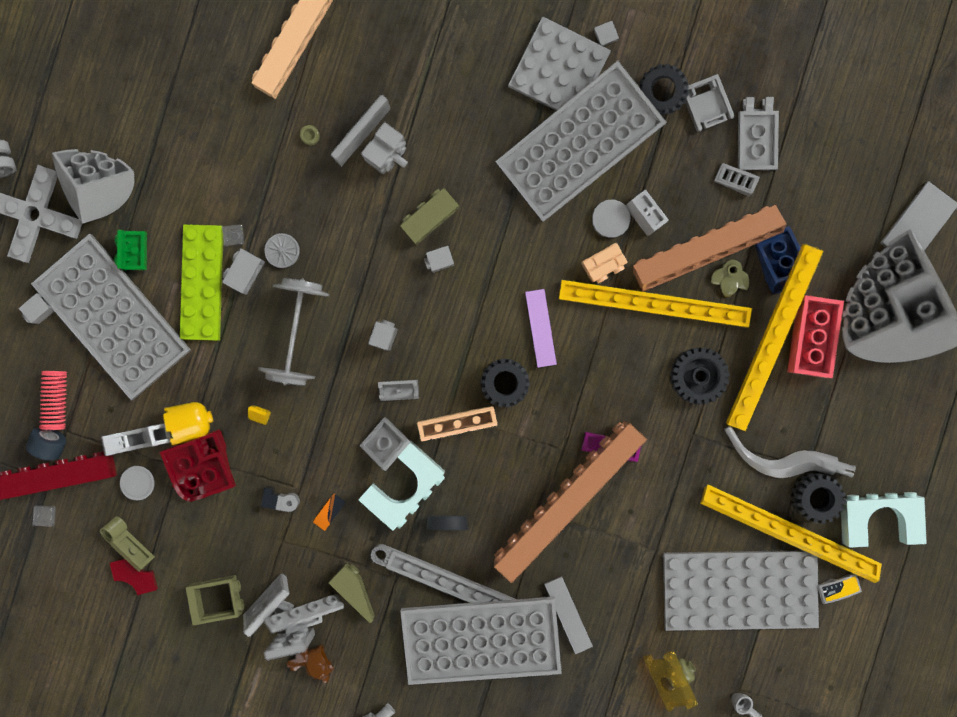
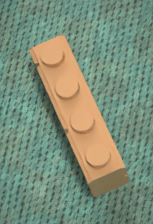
[417,405,497,442]

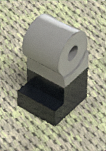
[261,486,300,512]

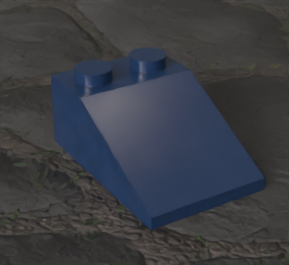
[755,226,810,295]

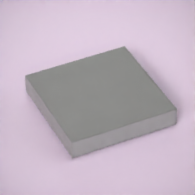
[360,417,411,471]

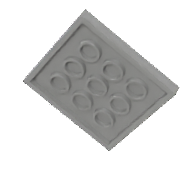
[508,17,611,111]

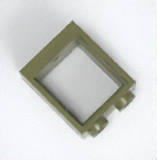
[186,575,244,625]

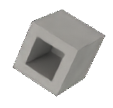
[424,246,454,273]
[19,293,54,324]

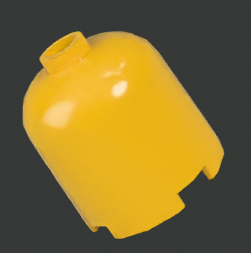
[164,402,213,445]

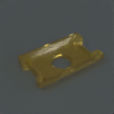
[643,651,698,711]

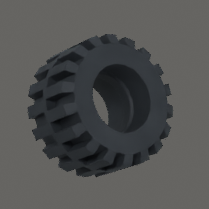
[639,64,689,115]
[481,359,530,407]
[790,473,846,524]

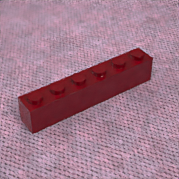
[0,451,117,500]

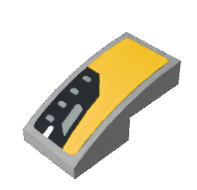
[817,573,862,604]

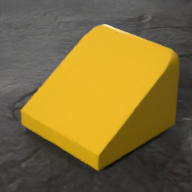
[248,405,271,425]

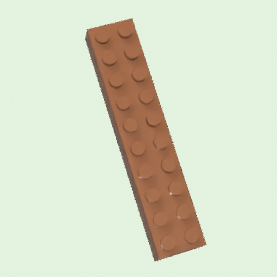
[494,421,647,583]

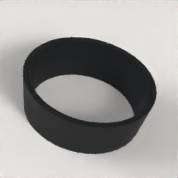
[426,516,469,530]

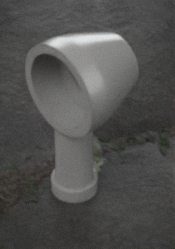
[731,693,762,717]

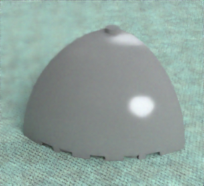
[842,229,957,363]

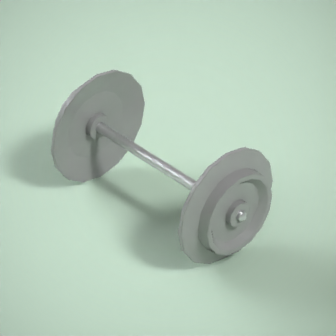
[258,278,329,385]

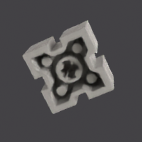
[361,122,408,175]

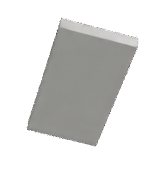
[331,95,391,167]
[880,181,957,250]

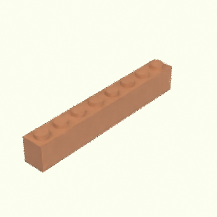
[633,205,786,292]

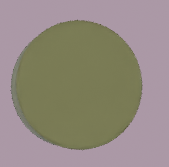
[300,125,320,146]

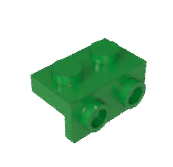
[115,230,147,270]

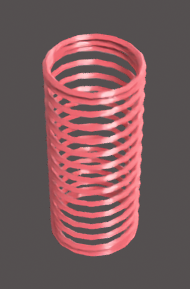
[39,371,67,430]

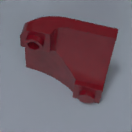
[159,429,236,502]

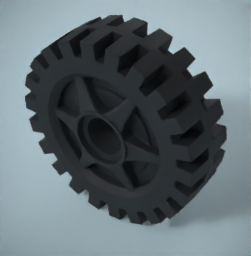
[670,348,730,404]

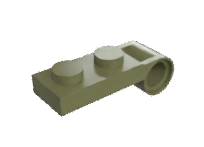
[100,516,155,572]

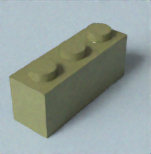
[400,188,459,245]

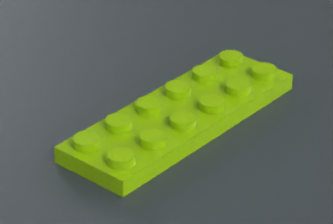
[180,225,223,340]

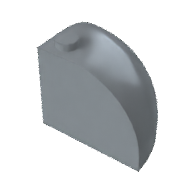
[52,149,134,224]

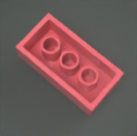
[787,295,844,378]

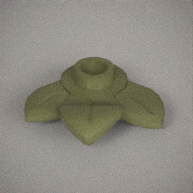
[711,259,749,297]

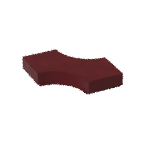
[109,558,158,595]

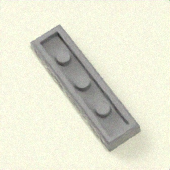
[544,575,593,654]

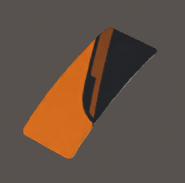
[313,494,346,531]

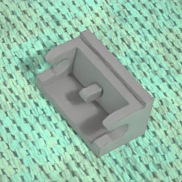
[625,190,669,236]
[378,380,419,401]

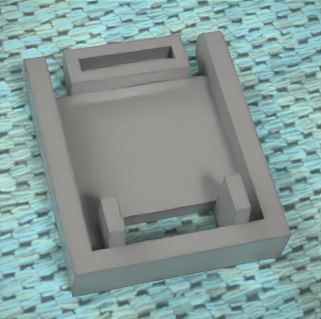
[685,74,734,132]

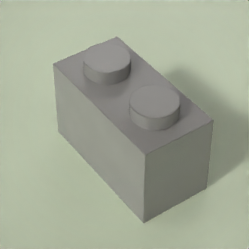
[223,249,265,295]
[369,320,398,351]

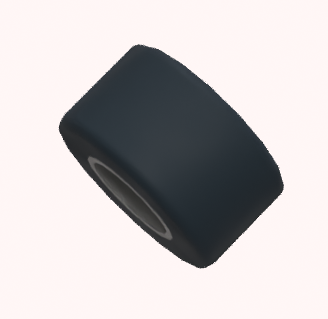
[26,427,66,460]

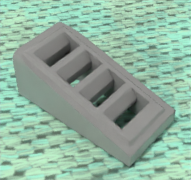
[714,163,760,197]

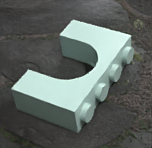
[359,441,445,530]
[841,492,926,547]

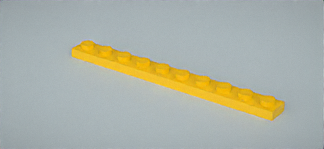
[726,244,823,431]
[559,280,752,327]
[700,485,882,583]

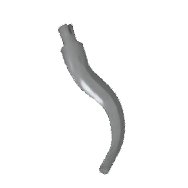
[724,426,856,478]

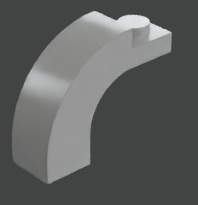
[101,424,171,456]

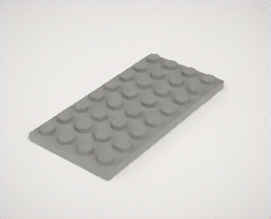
[495,61,666,222]
[31,234,191,400]
[663,550,819,631]
[401,597,562,685]

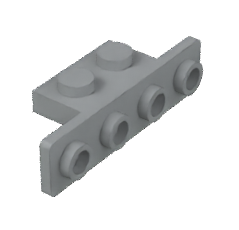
[265,594,344,635]

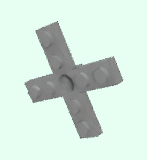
[0,165,82,263]

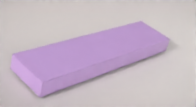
[525,289,557,368]

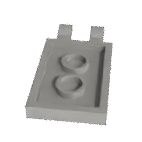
[738,97,779,170]

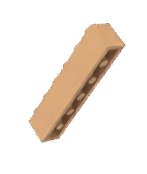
[252,0,333,99]

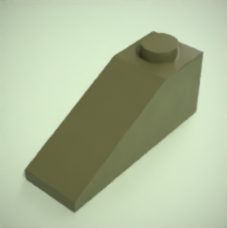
[329,563,375,623]

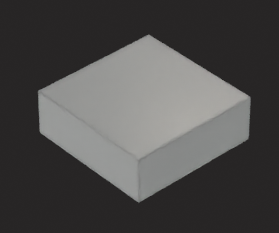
[594,21,619,46]

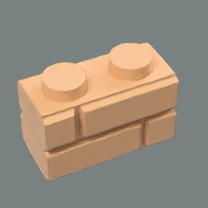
[581,243,627,284]

